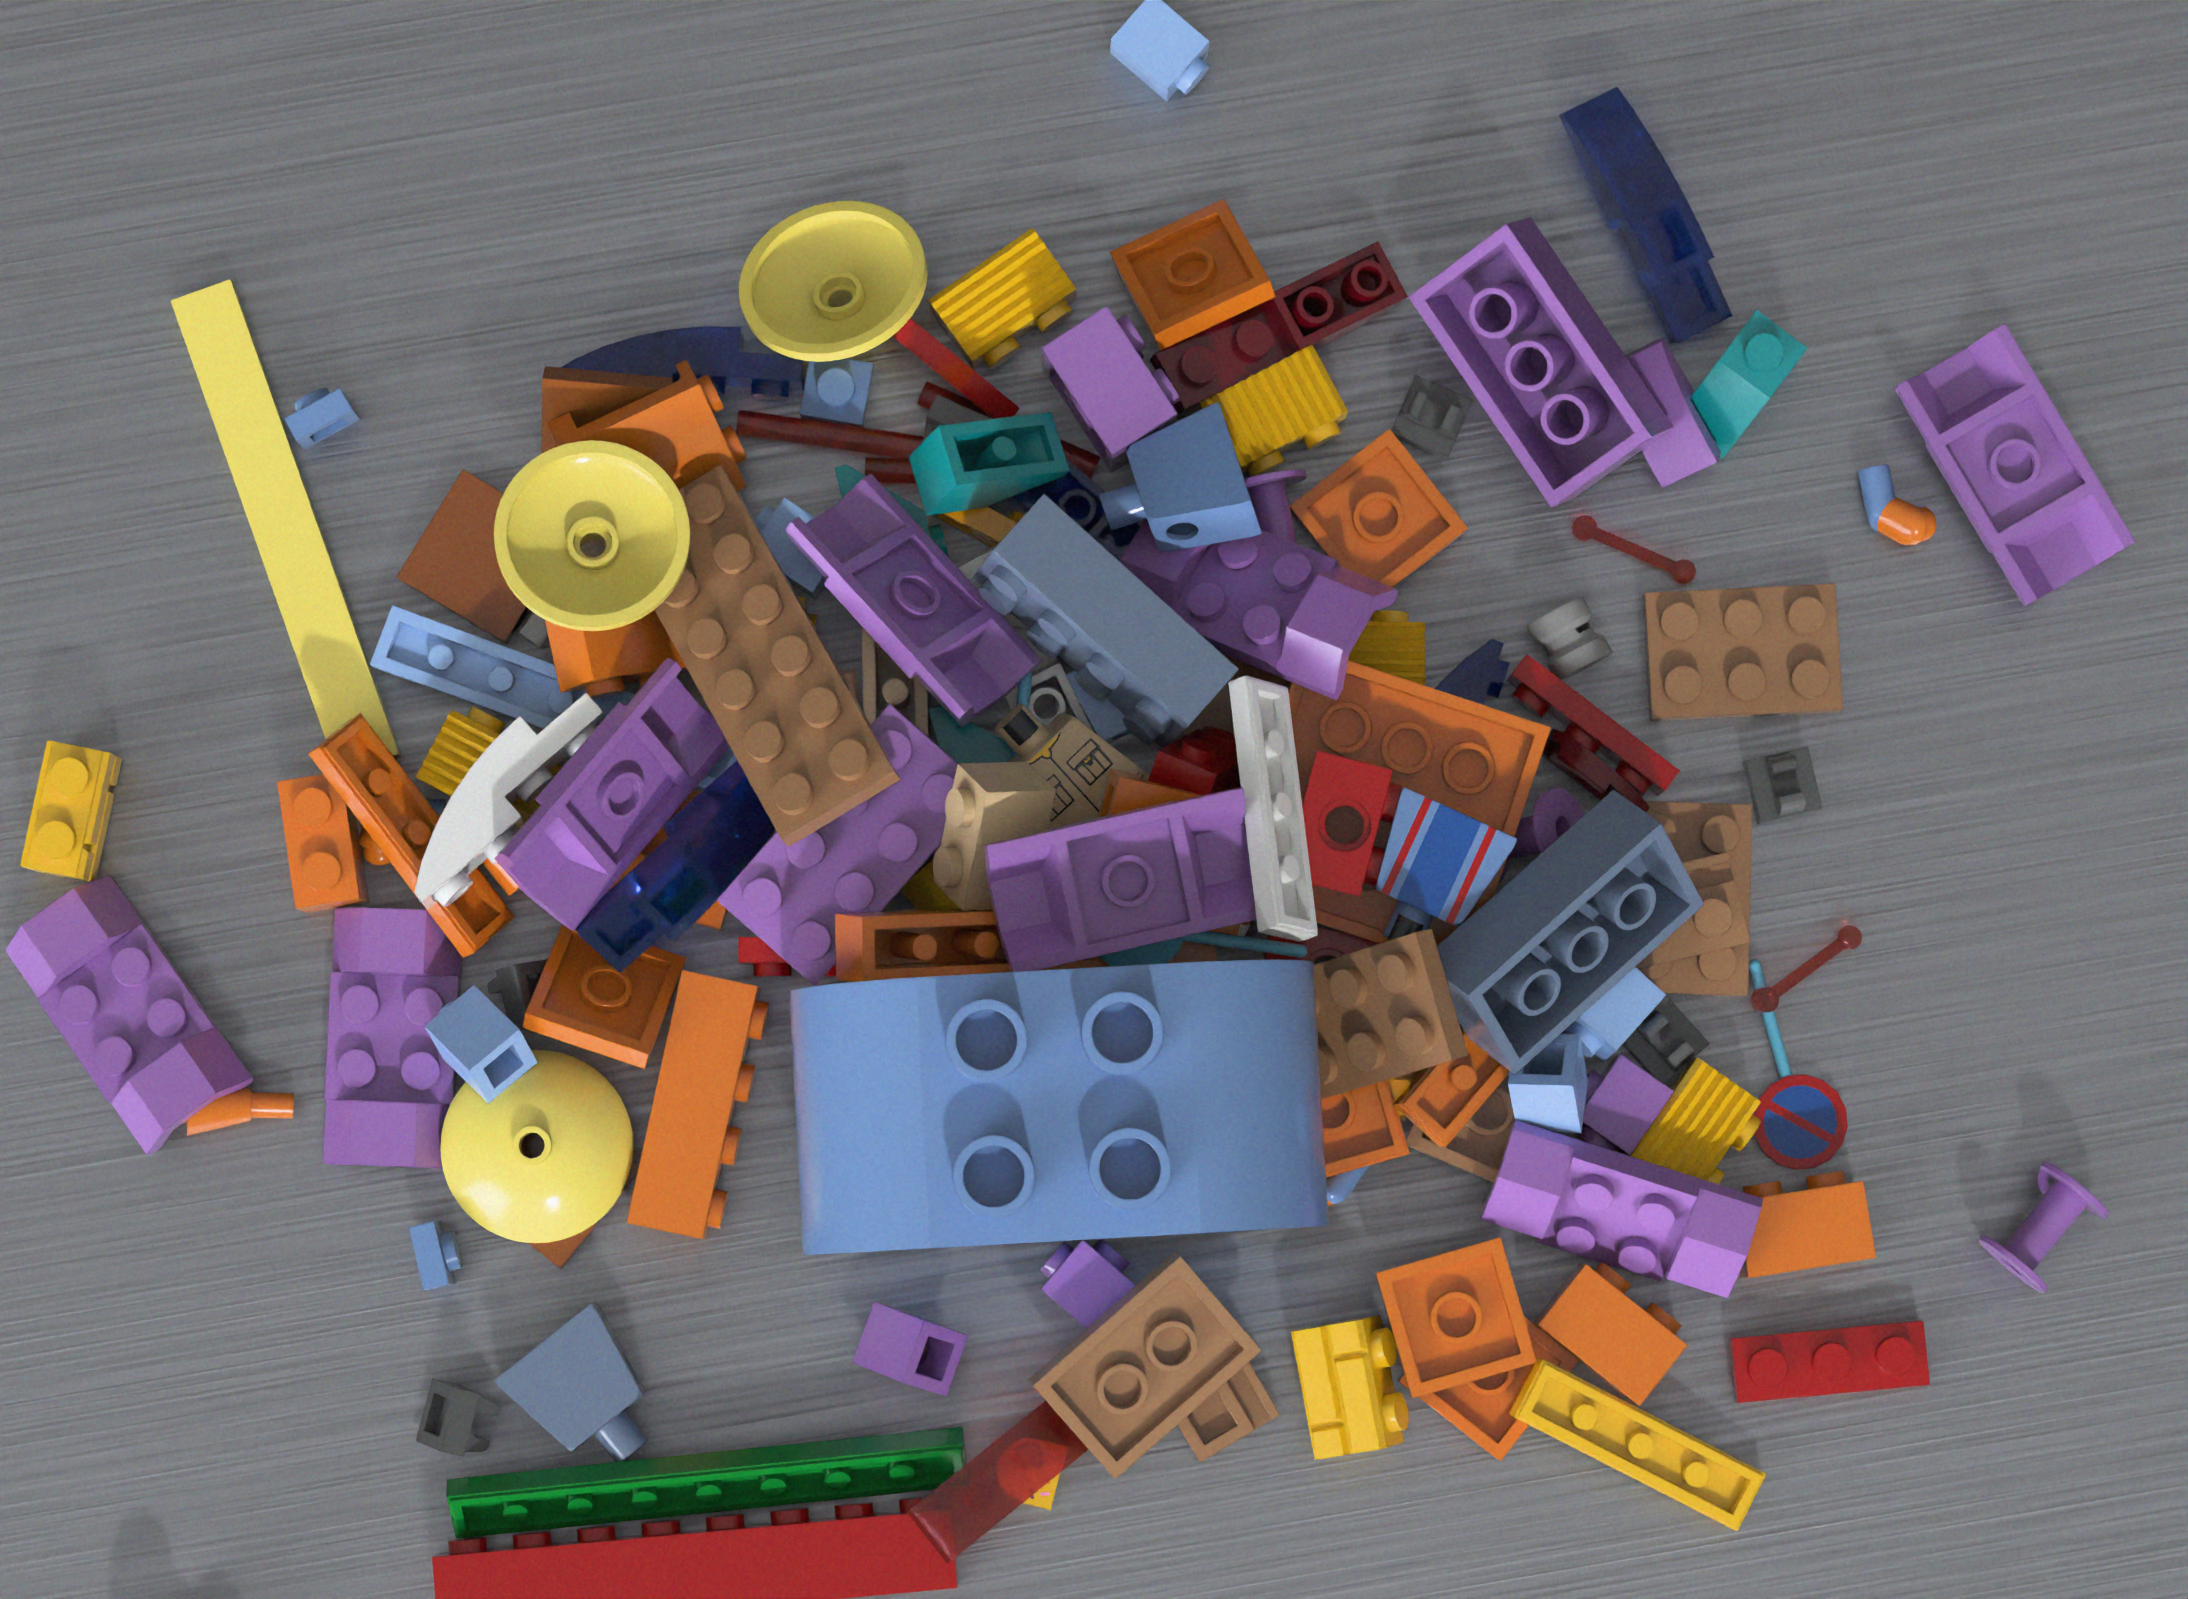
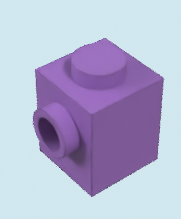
[1577,1055,1674,1155]
[1040,1239,1136,1328]
[852,1301,968,1396]

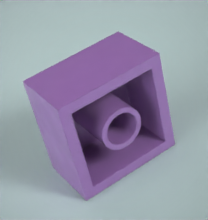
[1042,306,1180,473]

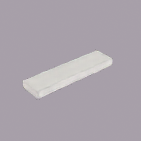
[1228,675,1318,942]

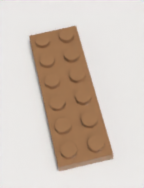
[655,464,901,847]

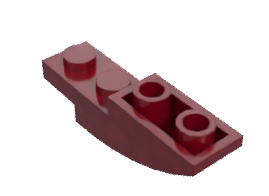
[1150,241,1408,415]

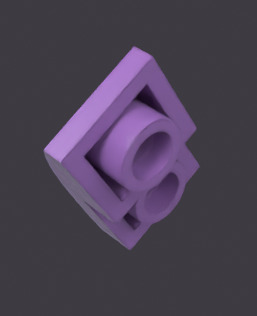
[1625,337,1721,488]

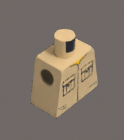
[995,704,1149,829]

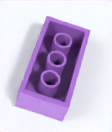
[1409,217,1674,508]
[717,704,959,986]

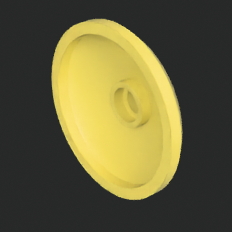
[739,201,928,362]
[494,440,690,631]
[440,1050,634,1243]

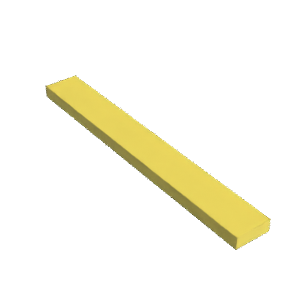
[170,279,401,758]

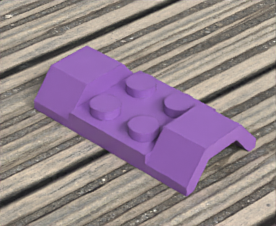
[1894,323,2136,607]
[786,474,1042,727]
[1120,519,1398,701]
[494,658,730,931]
[984,787,1257,972]
[5,875,254,1156]
[323,907,462,1169]
[1479,1120,1763,1298]

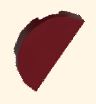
[1542,729,1650,812]

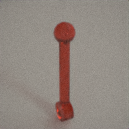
[1571,515,1696,584]
[1751,925,1862,1013]

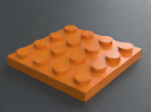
[1289,660,1551,946]

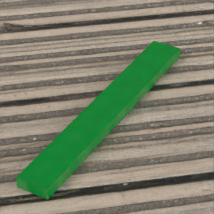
[446,1427,969,1538]

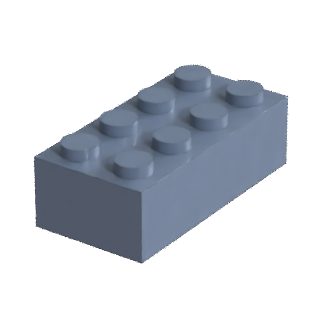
[972,494,1239,748]
[1437,790,1704,1075]

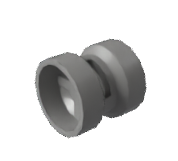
[1527,597,1613,680]

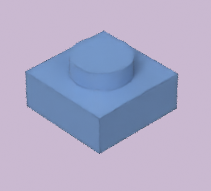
[800,358,874,429]
[284,387,361,450]
[409,1221,463,1290]

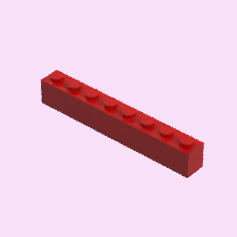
[432,1496,959,1599]

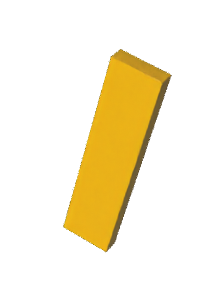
[1509,1356,1766,1531]

